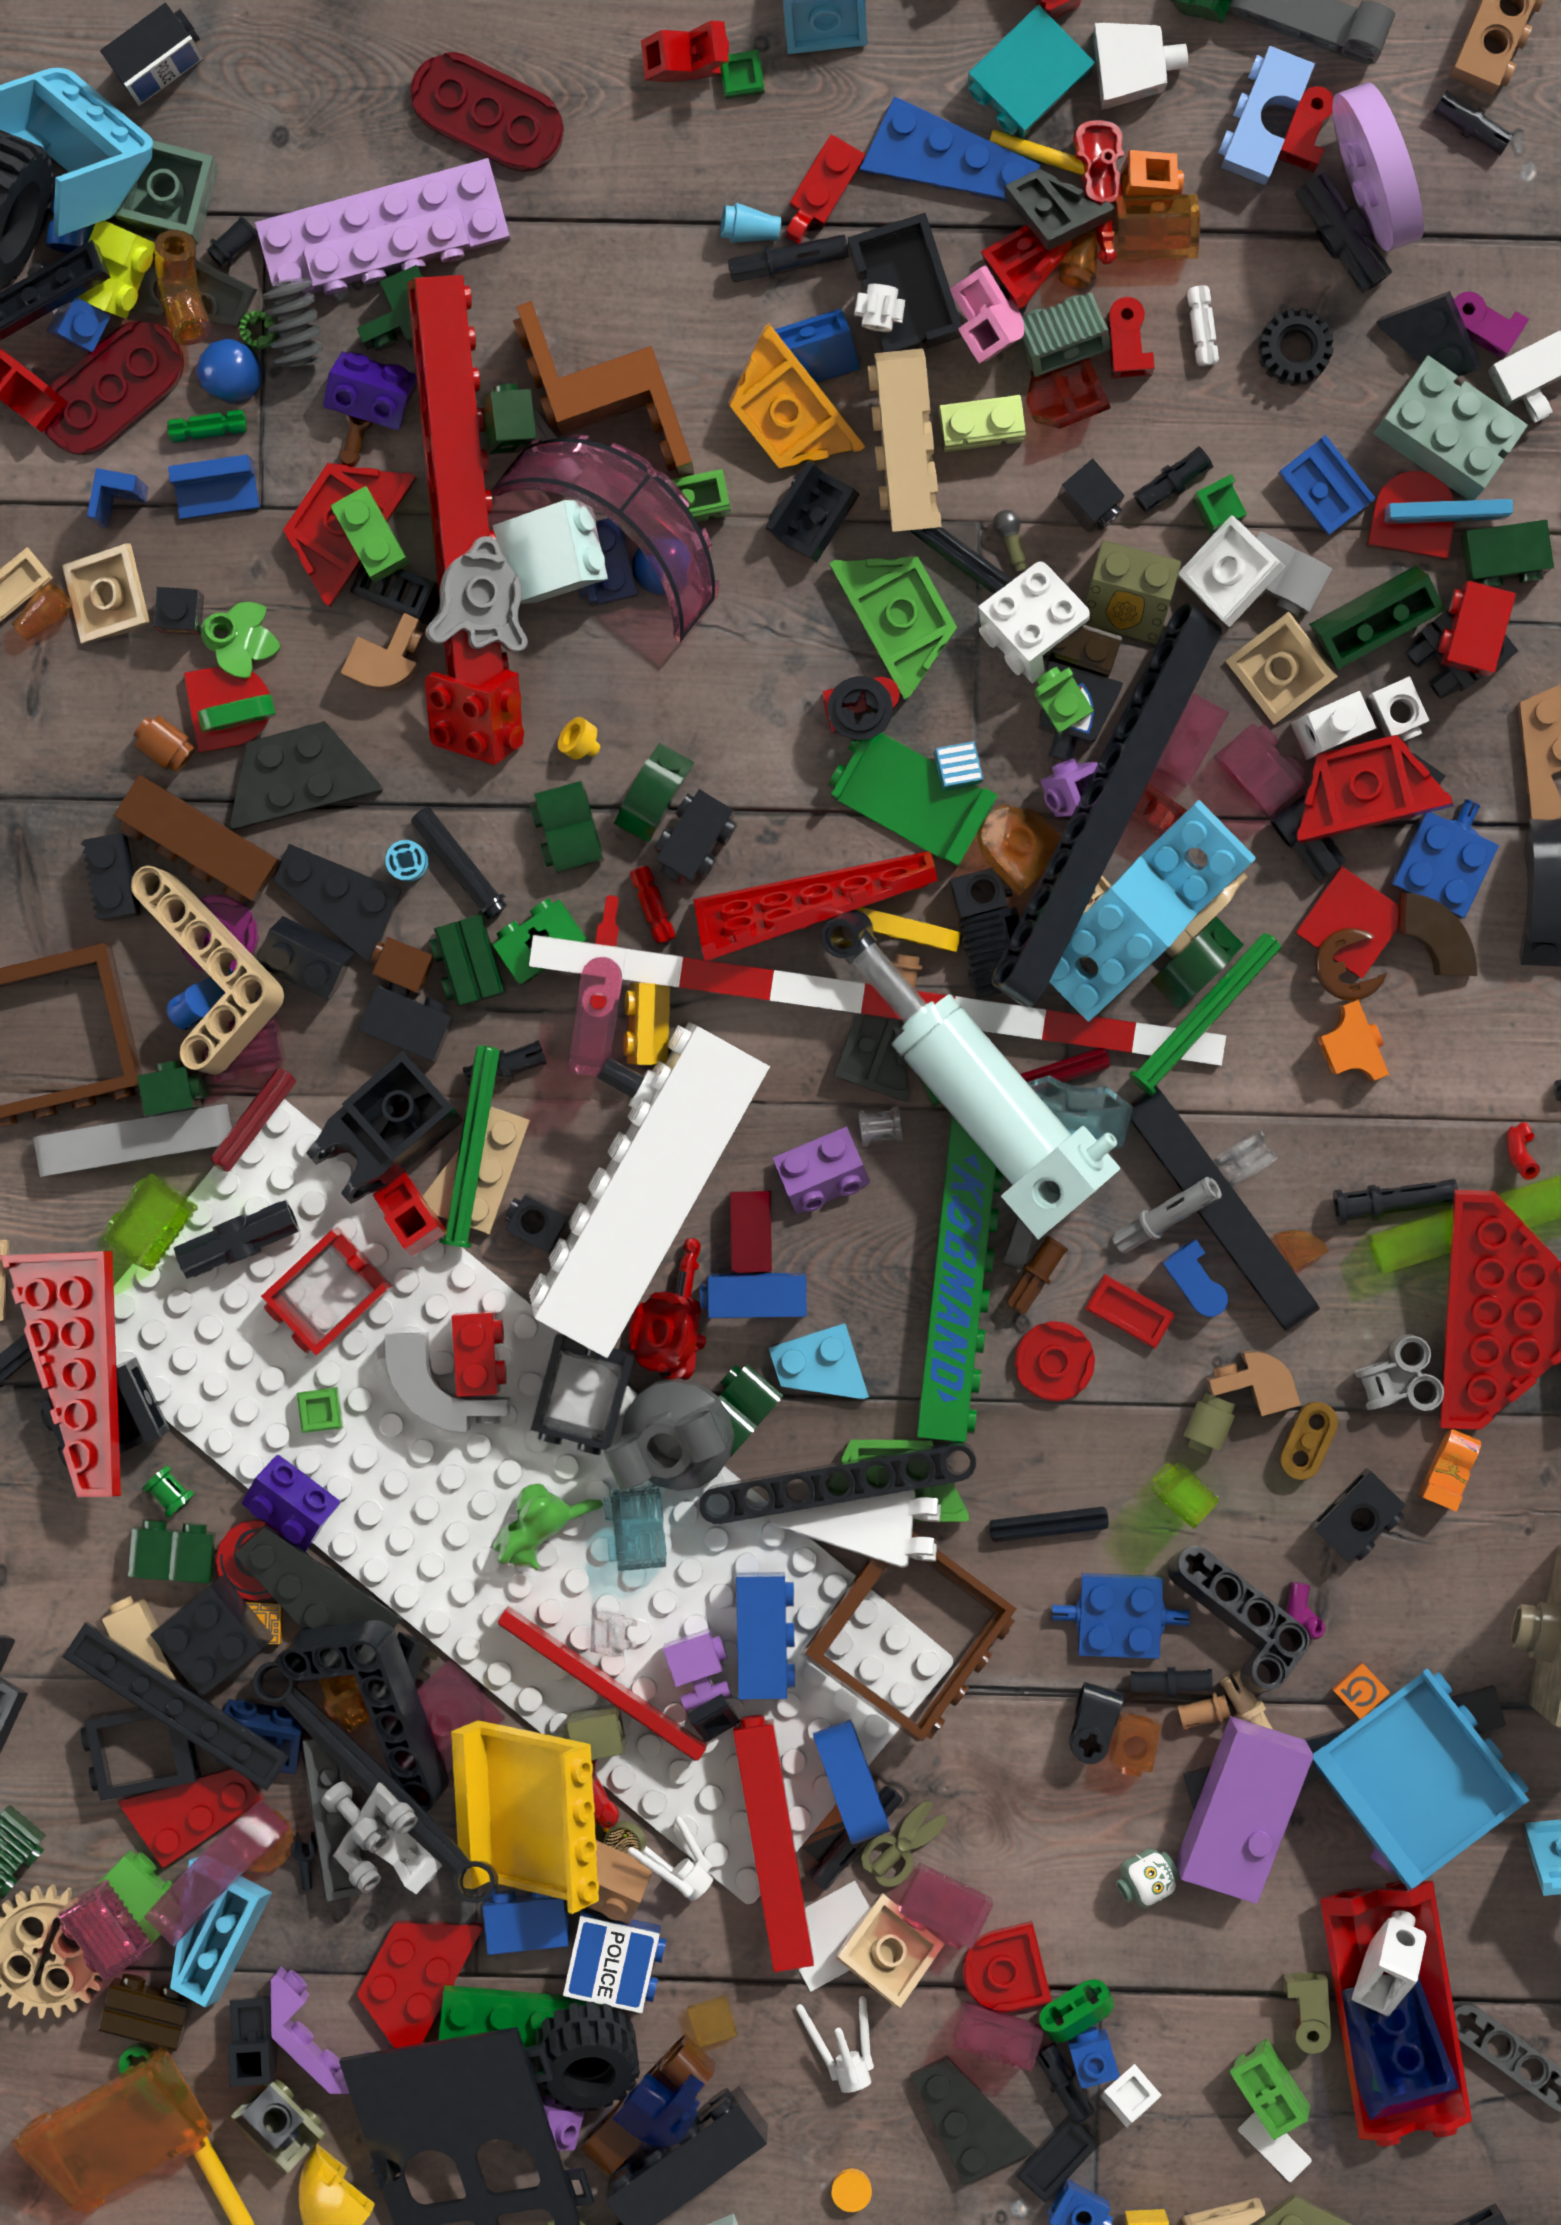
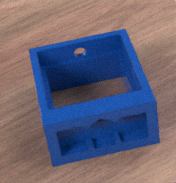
[700,1273,807,1318]

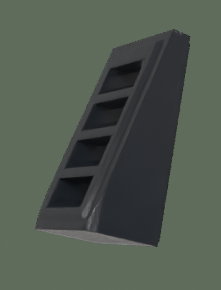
[350,564,440,625]

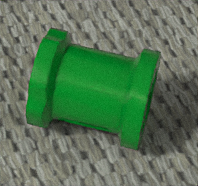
[141,1465,195,1519]

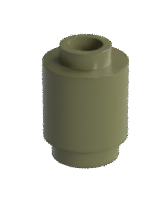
[1183,1392,1235,1455]

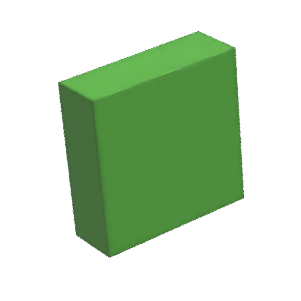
[297,1387,343,1433]

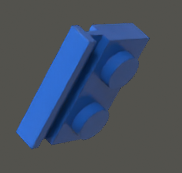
[1278,435,1375,537]

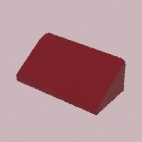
[730,1191,772,1273]

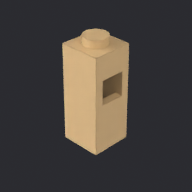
[102,1596,186,1686]

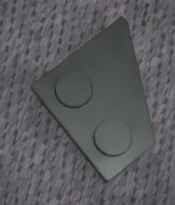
[1004,169,1115,251]
[833,1013,909,1103]

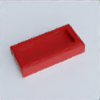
[1085,1274,1175,1349]

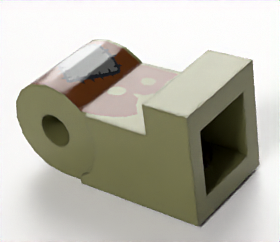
[1283,1971,1331,2054]

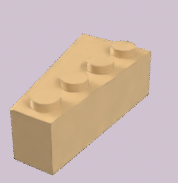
[868,348,942,532]

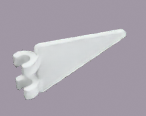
[768,1490,941,1568]

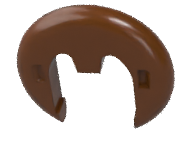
[1315,928,1387,1001]

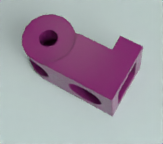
[1454,291,1529,360]

